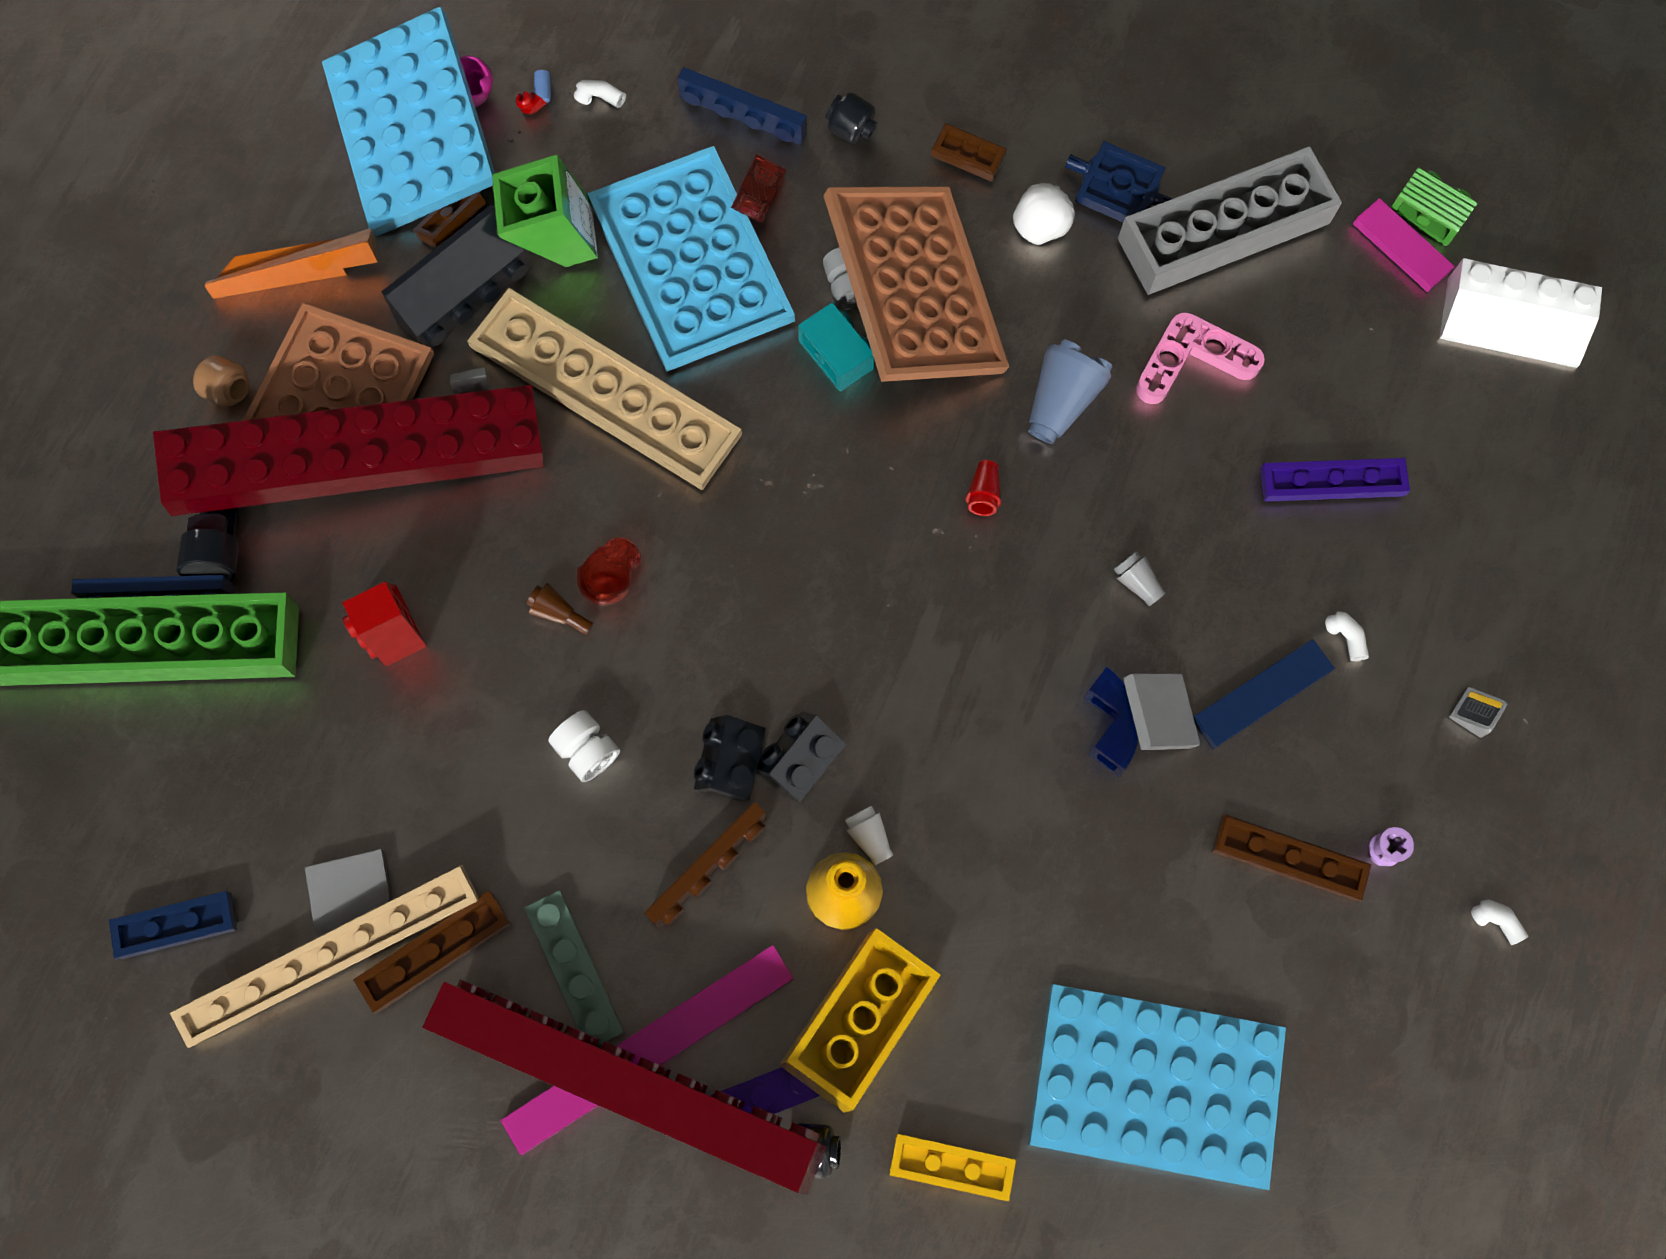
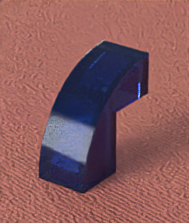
[1083,667,1138,777]

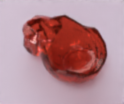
[577,537,641,606]

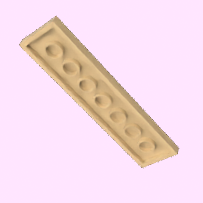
[467,288,742,490]

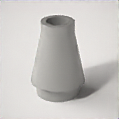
[1113,551,1166,606]

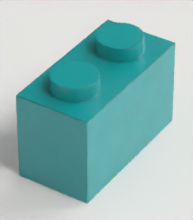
[798,302,874,392]

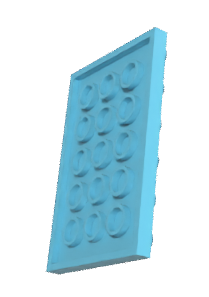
[322,7,495,237]
[587,146,795,372]
[1028,984,1286,1190]

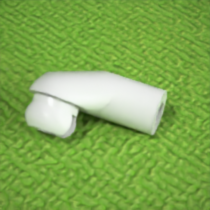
[574,80,626,108]
[1325,612,1369,661]
[1471,899,1529,945]

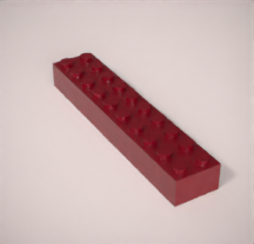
[153,385,543,516]
[422,979,827,1194]

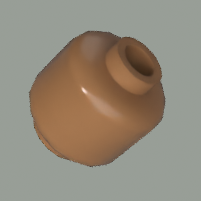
[193,355,249,407]

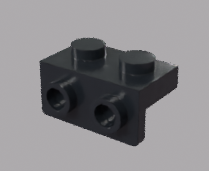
[757,712,846,802]
[694,715,766,801]

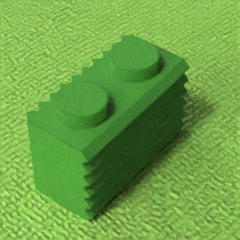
[1391,167,1478,246]

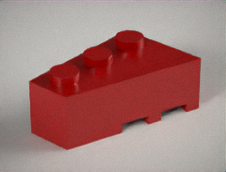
[342,581,427,666]

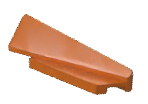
[205,229,378,299]

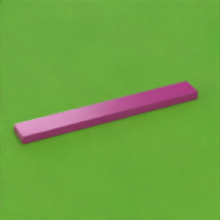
[500,945,794,1156]

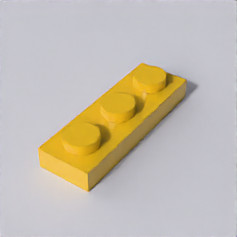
[889,1134,1016,1202]

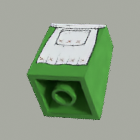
[492,155,598,267]

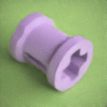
[1368,827,1414,866]

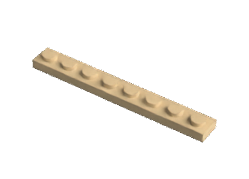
[170,864,479,1048]

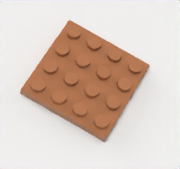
[243,303,434,420]

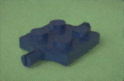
[1065,141,1172,222]

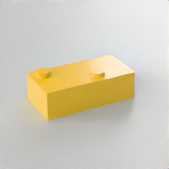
[779,928,941,1113]

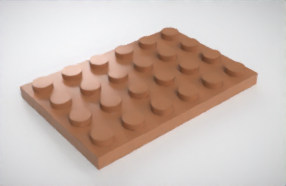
[823,187,1009,382]

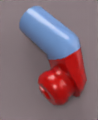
[516,70,551,115]

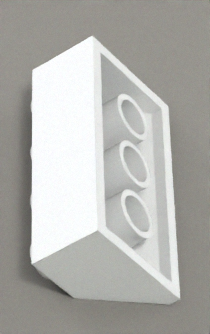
[1439,258,1602,368]

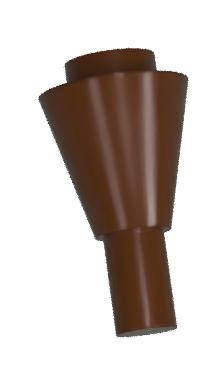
[526,583,594,635]

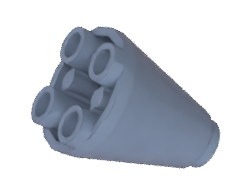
[1028,339,1113,444]

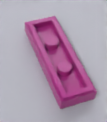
[1353,198,1455,292]

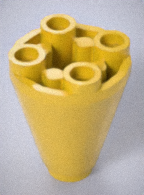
[806,852,883,930]

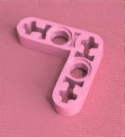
[1136,313,1265,404]

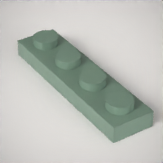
[524,890,625,1047]

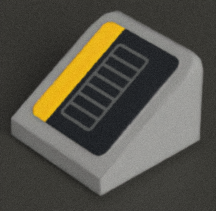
[1449,687,1508,738]

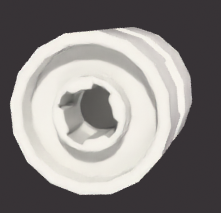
[548,710,620,782]

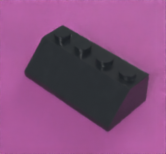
[381,204,531,347]

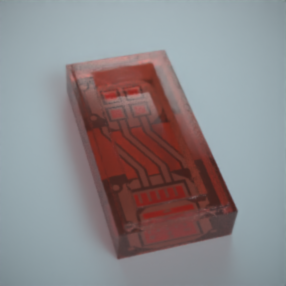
[731,154,787,223]

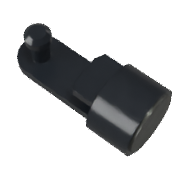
[177,508,239,582]

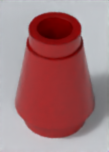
[965,460,1001,516]

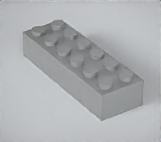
[1118,146,1342,295]

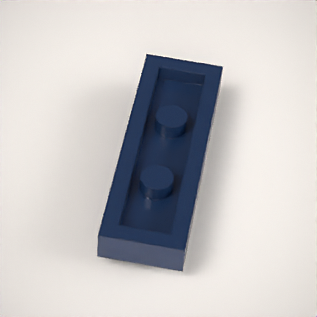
[109,891,237,960]

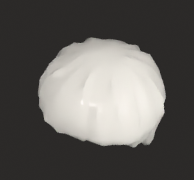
[1013,183,1075,245]

